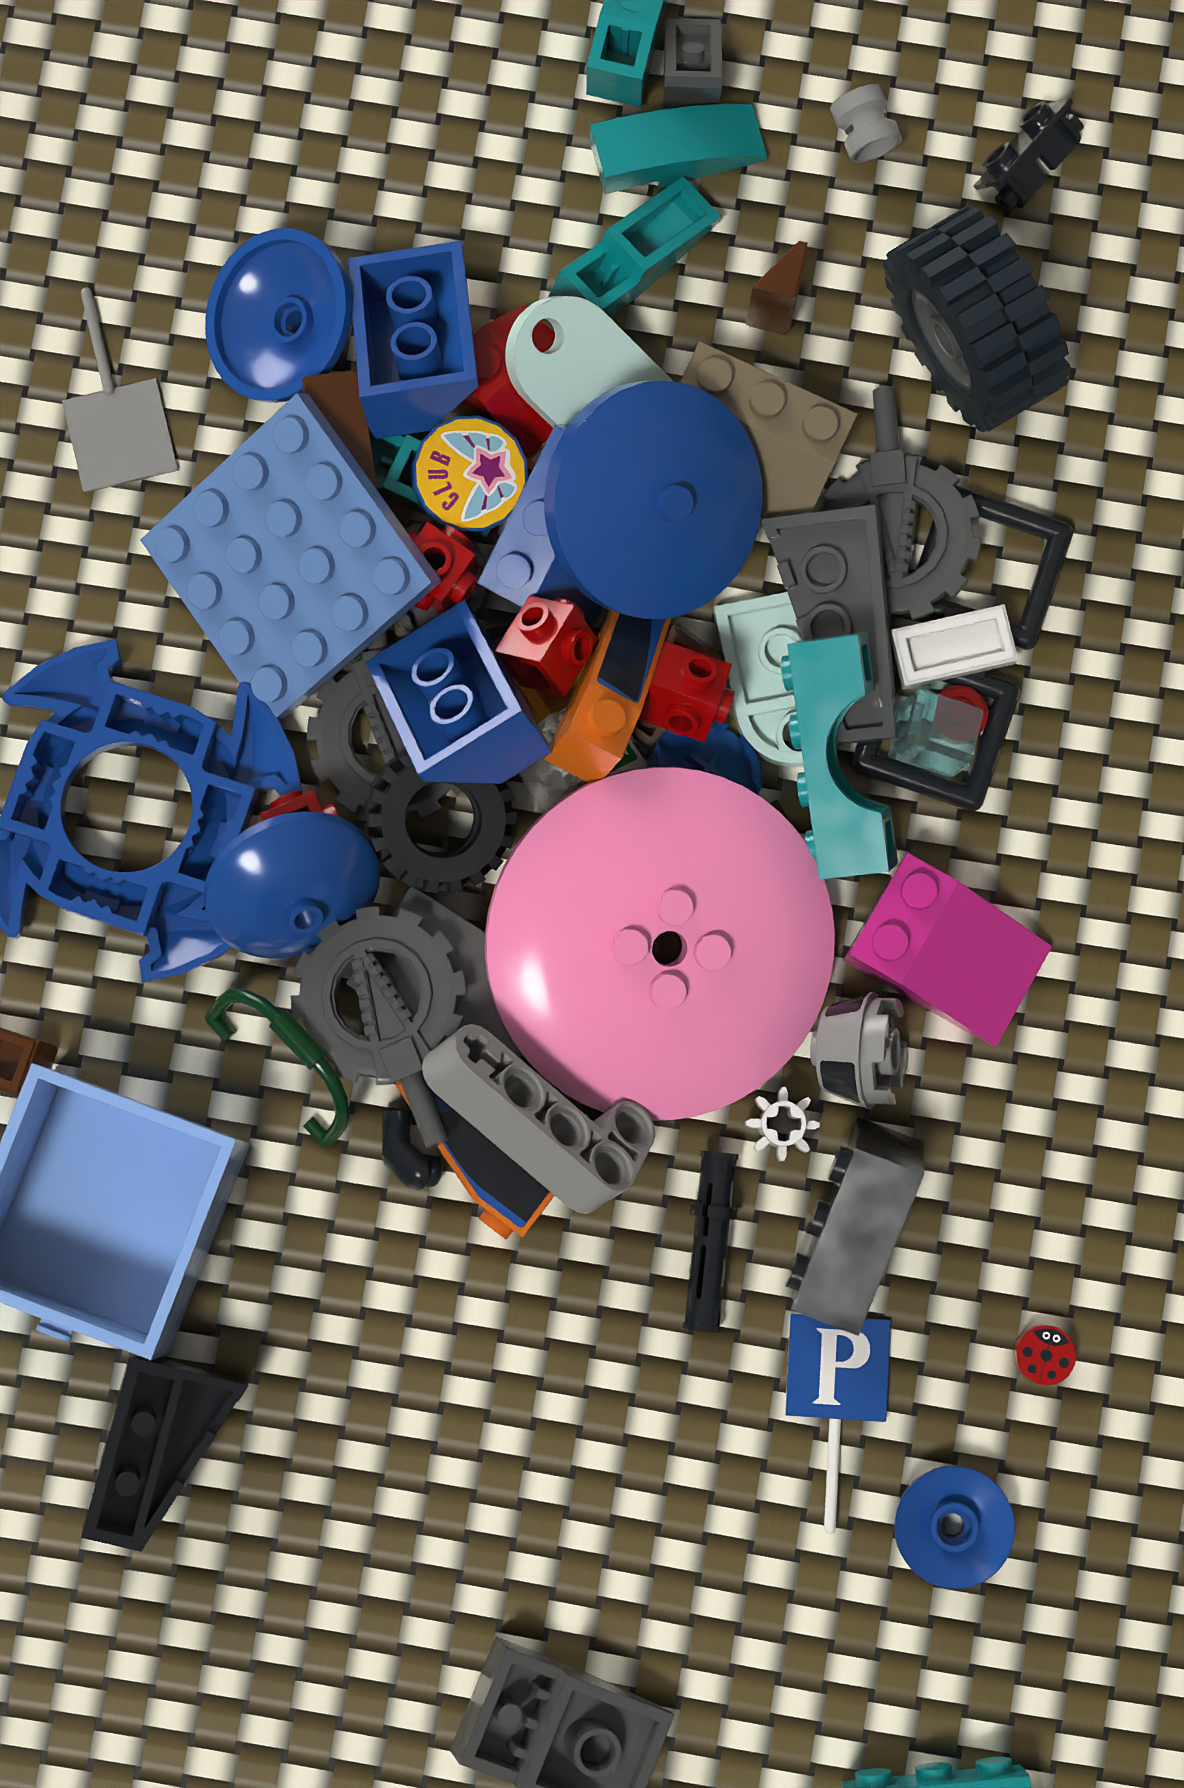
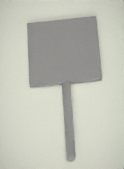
[62,287,178,493]

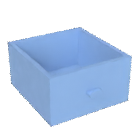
[0,1063,251,1360]

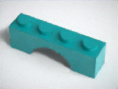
[781,632,898,880]

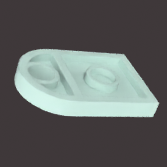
[505,296,674,428]
[713,592,839,767]

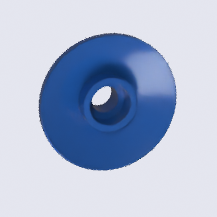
[894,1466,1015,1589]

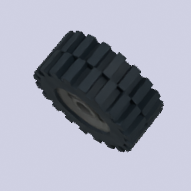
[884,206,1070,432]

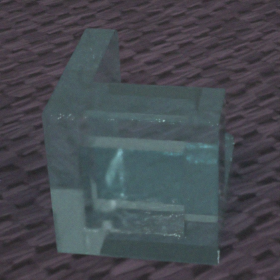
[888,688,983,777]

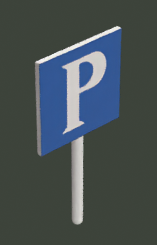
[785,1314,891,1534]

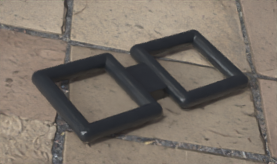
[851,485,1073,811]

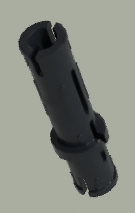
[682,1150,739,1333]

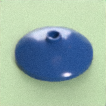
[205,228,352,403]
[204,812,380,959]

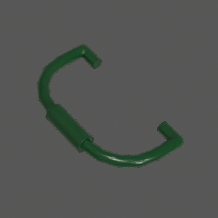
[205,989,350,1149]

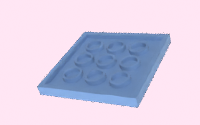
[140,393,442,722]

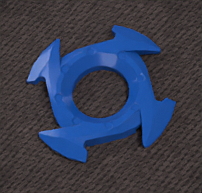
[0,639,303,983]

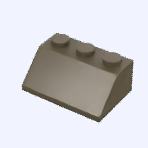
[680,341,857,519]

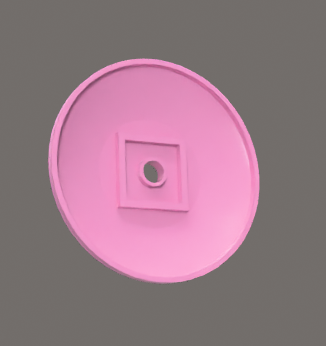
[485,767,835,1121]

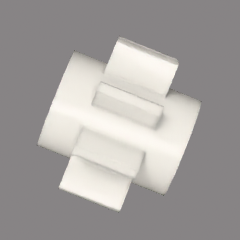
[744,1087,820,1162]

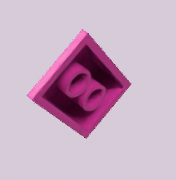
[842,852,1052,1048]

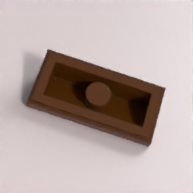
[746,241,810,335]

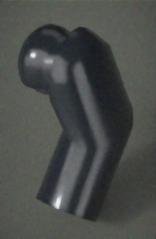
[382,1110,443,1190]

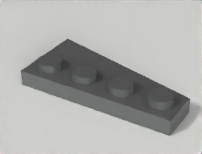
[761,505,899,745]

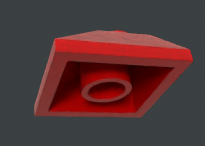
[462,305,555,459]

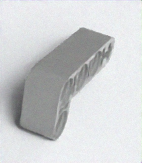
[422,1024,655,1214]

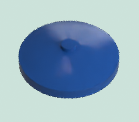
[544,380,762,619]

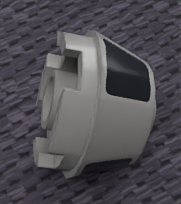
[810,992,907,1110]

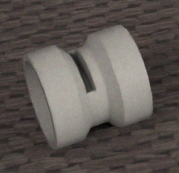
[830,84,903,164]

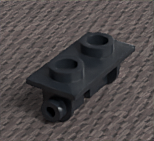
[973,98,1084,212]

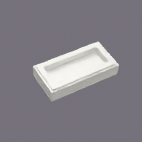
[890,604,1018,689]

